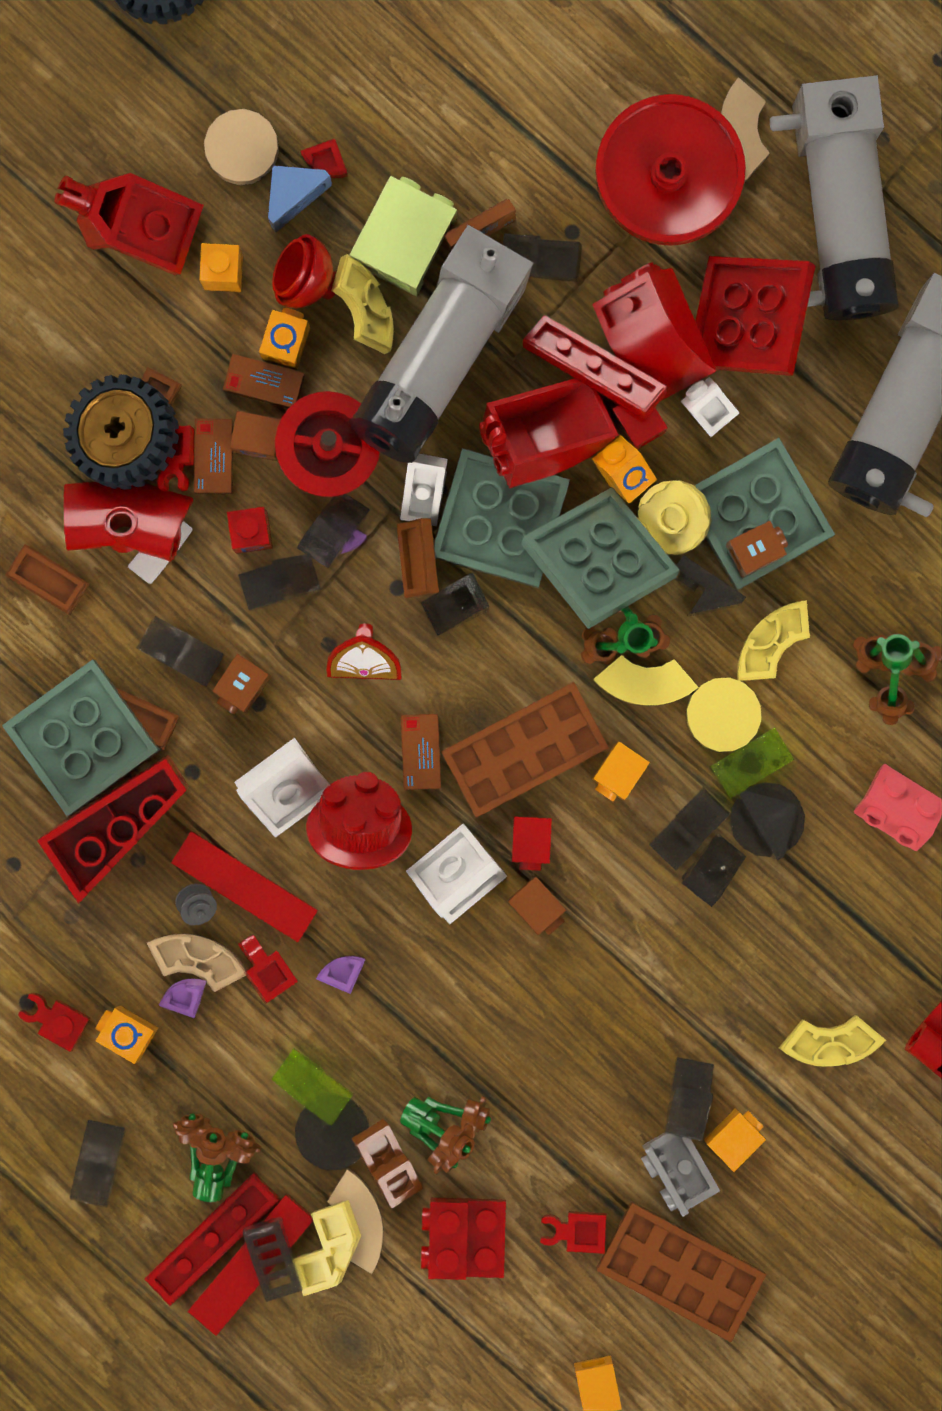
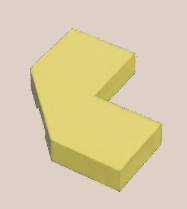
[291,1200,361,1296]

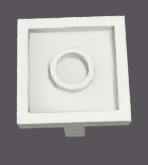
[234,738,330,838]
[406,823,507,924]

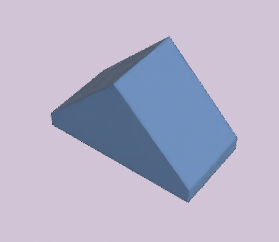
[268,166,332,232]

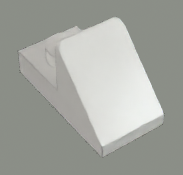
[400,454,448,526]

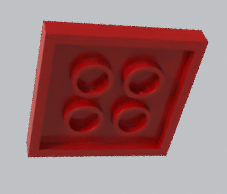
[695,256,816,376]

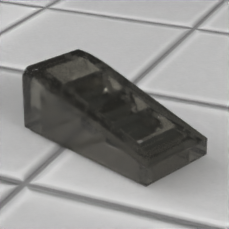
[242,1216,303,1302]

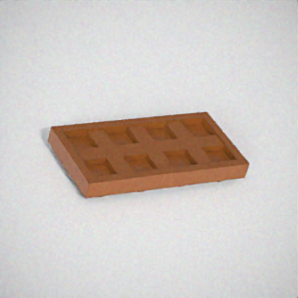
[441,682,609,818]
[596,1201,766,1342]

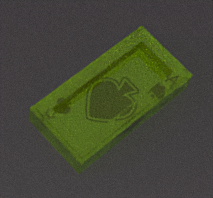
[710,728,794,798]

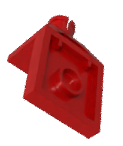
[54,173,204,276]

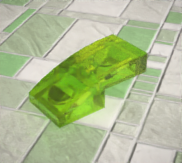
[272,1048,354,1126]

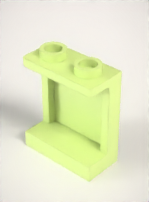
[349,176,457,297]

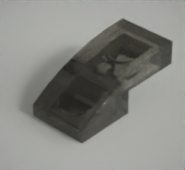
[503,234,582,282]
[297,494,370,568]
[137,616,224,687]
[649,787,730,870]
[70,1120,126,1208]

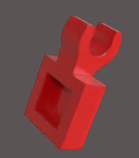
[237,935,298,1003]

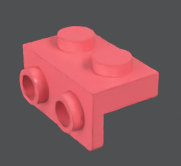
[854,764,942,851]

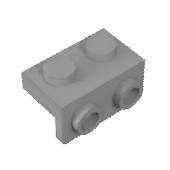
[641,1123,720,1217]

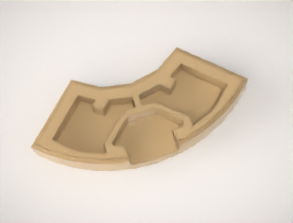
[721,77,770,183]
[147,934,246,992]
[327,1168,383,1274]

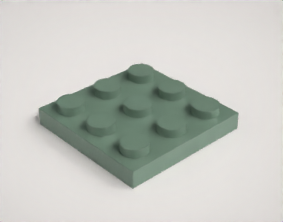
[695,438,835,591]
[434,448,570,588]
[521,487,680,629]
[2,659,161,817]

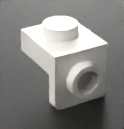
[681,377,739,437]

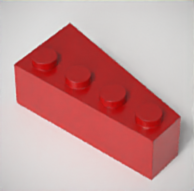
[37,755,189,904]

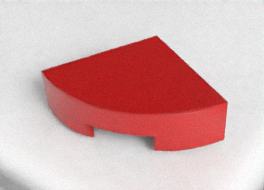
[300,139,348,178]

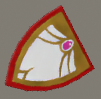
[326,623,402,680]

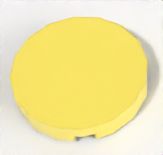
[637,480,711,555]
[686,678,761,752]

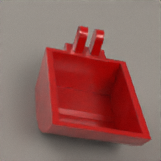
[592,262,716,402]
[479,378,619,488]

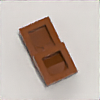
[351,1119,423,1209]

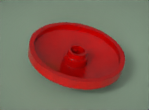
[595,94,746,246]

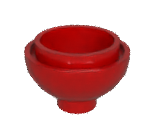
[272,234,336,309]

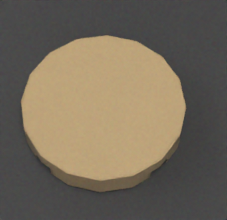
[204,109,279,185]

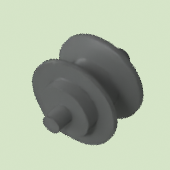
[175,884,217,925]

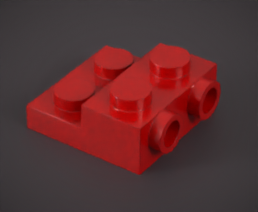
[421,1197,506,1280]

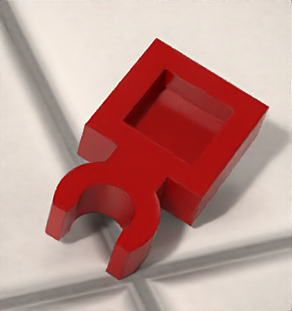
[157,425,195,492]
[18,993,91,1052]
[540,1211,606,1254]

